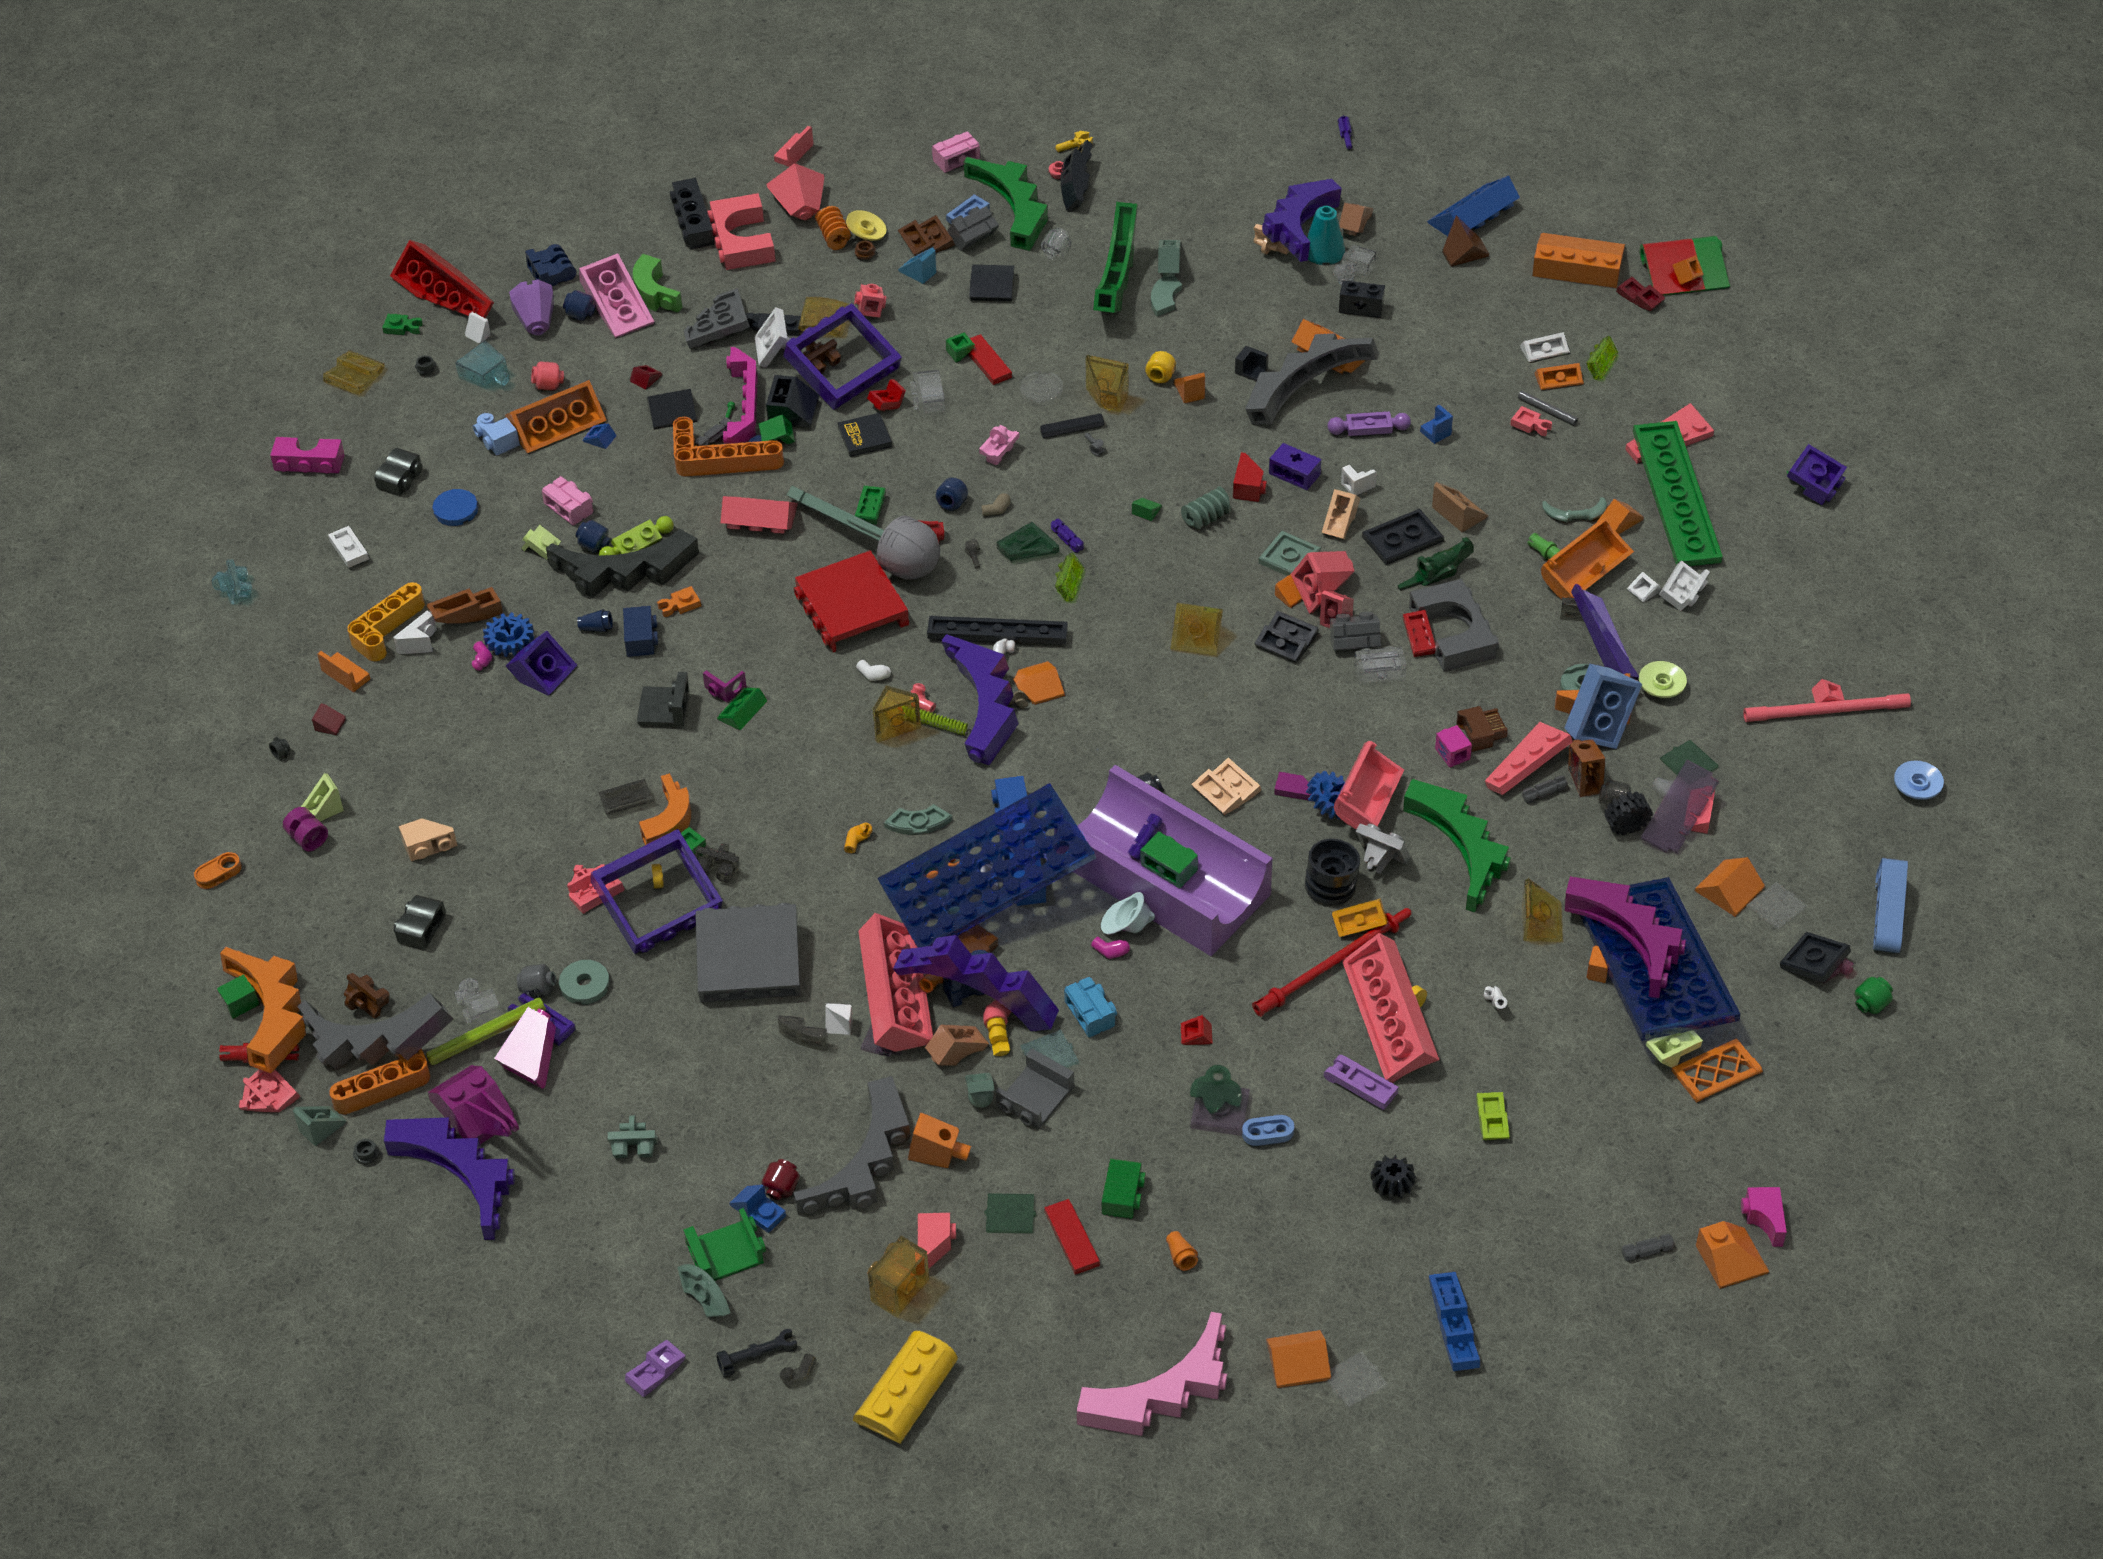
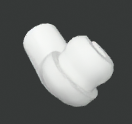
[993,638,1015,654]
[856,660,891,681]
[1484,986,1507,1009]

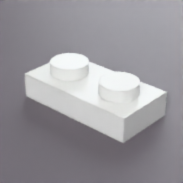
[328,526,369,568]

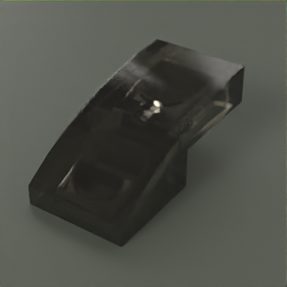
[778,1015,829,1051]

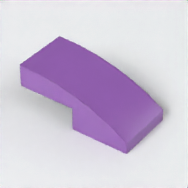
[625,1340,685,1397]

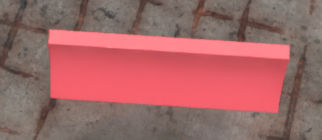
[1342,933,1439,1083]

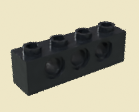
[669,178,715,250]

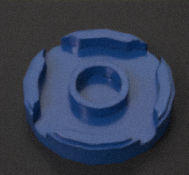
[433,489,478,526]

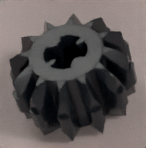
[1370,1154,1416,1200]

